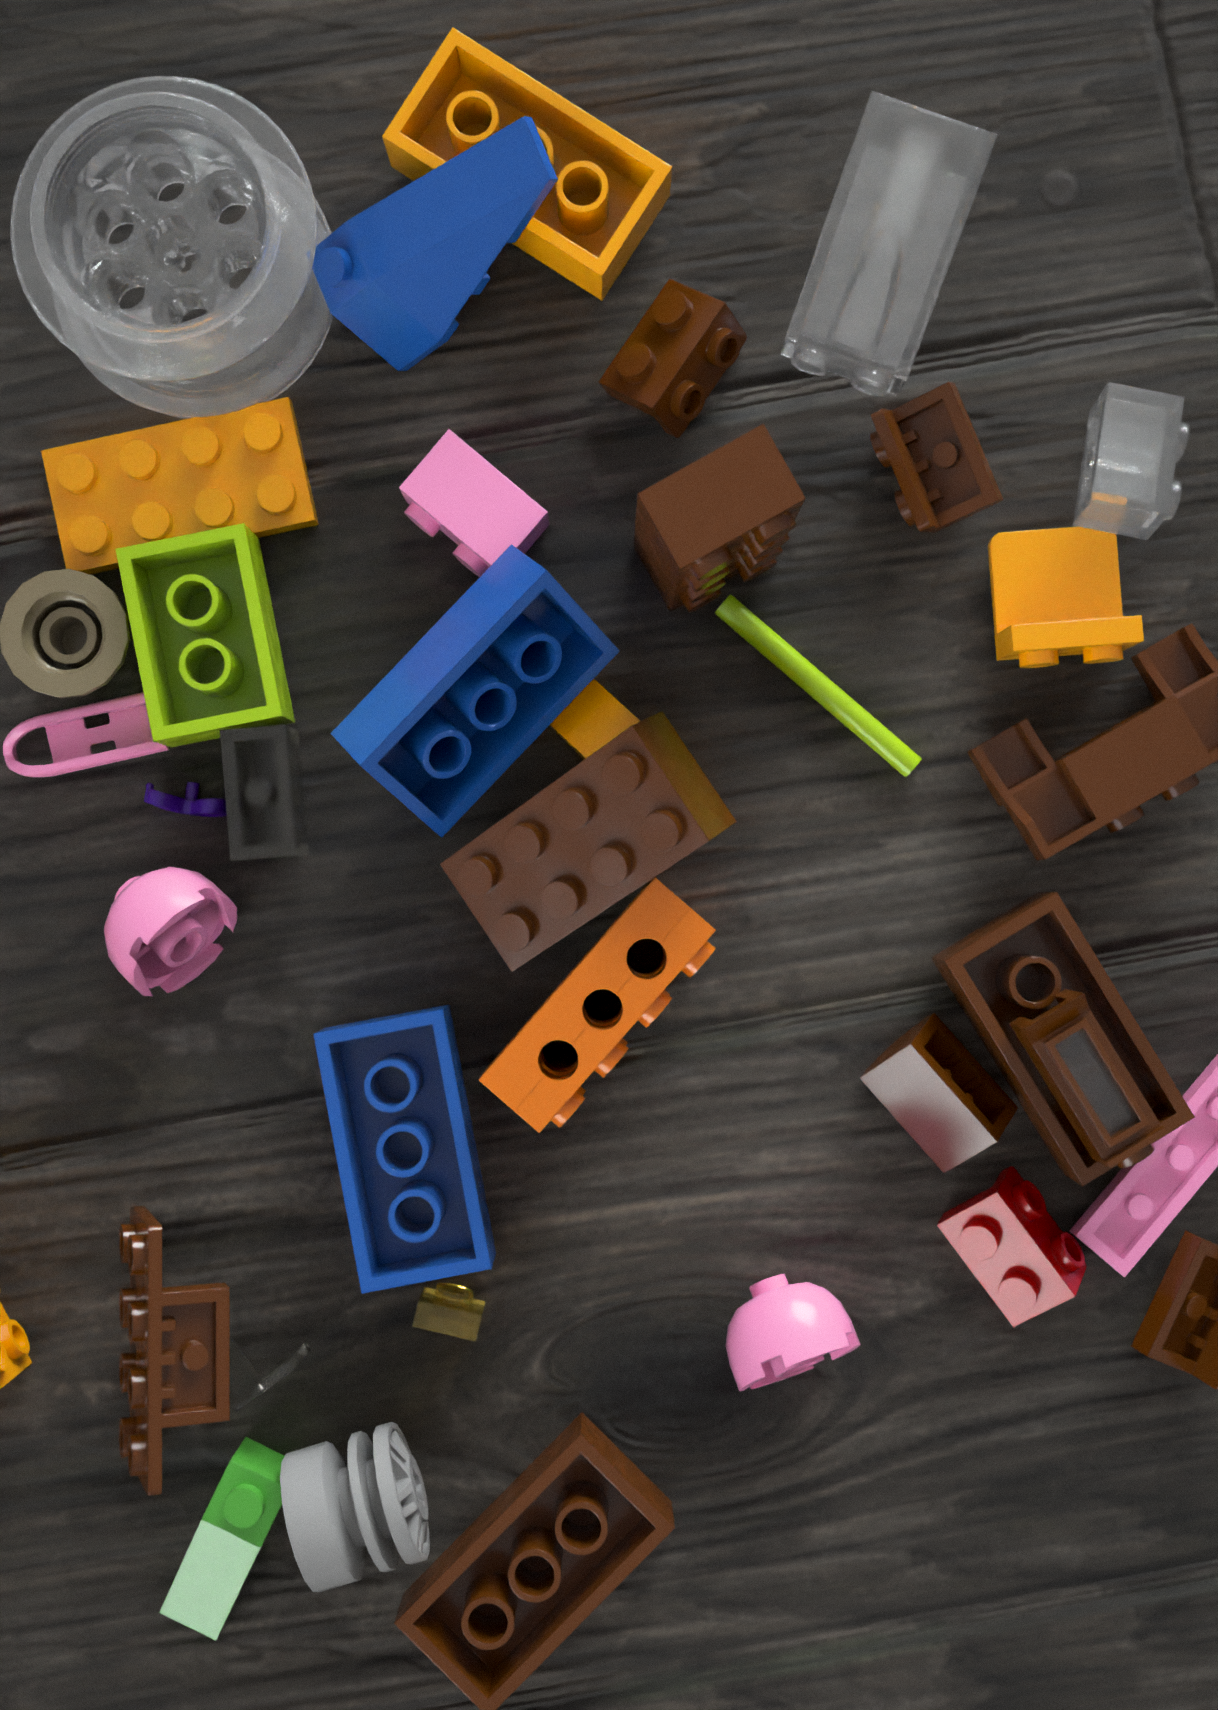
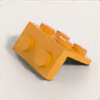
[988,525,1144,668]

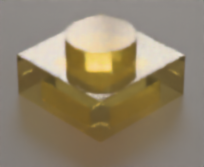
[412,1283,486,1341]

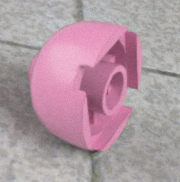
[104,867,237,996]
[726,1274,861,1391]

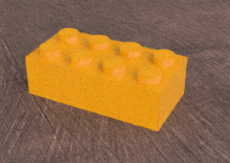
[382,27,672,301]

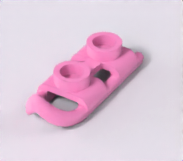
[3,692,169,777]

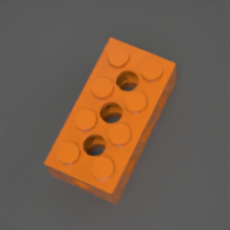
[479,877,716,1133]

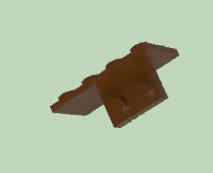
[119,1206,230,1496]

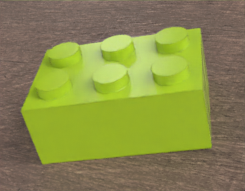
[115,523,295,748]

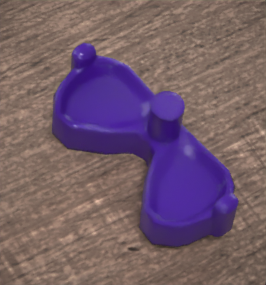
[144,782,235,817]

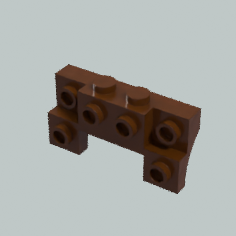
[967,623,1218,860]

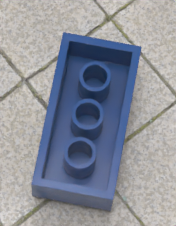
[330,544,620,838]
[313,1004,496,1294]

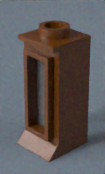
[1009,989,1168,1168]

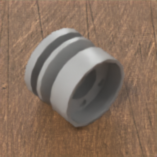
[280,1422,430,1592]

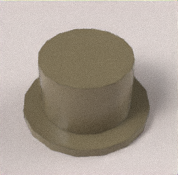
[0,569,130,699]

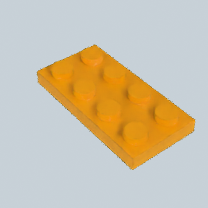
[41,397,319,575]

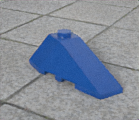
[306,116,558,371]

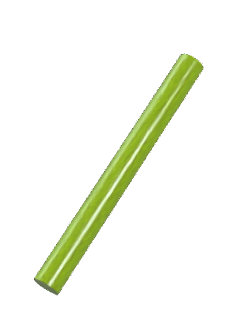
[714,594,922,777]

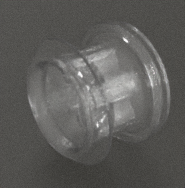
[10,76,333,419]

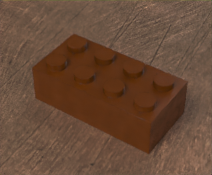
[634,423,806,613]
[440,711,737,972]
[931,892,1195,1186]
[394,1412,675,1710]

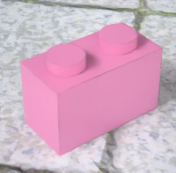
[399,429,550,577]

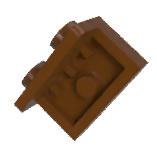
[598,278,747,438]
[870,381,1003,533]
[1131,1230,1218,1390]

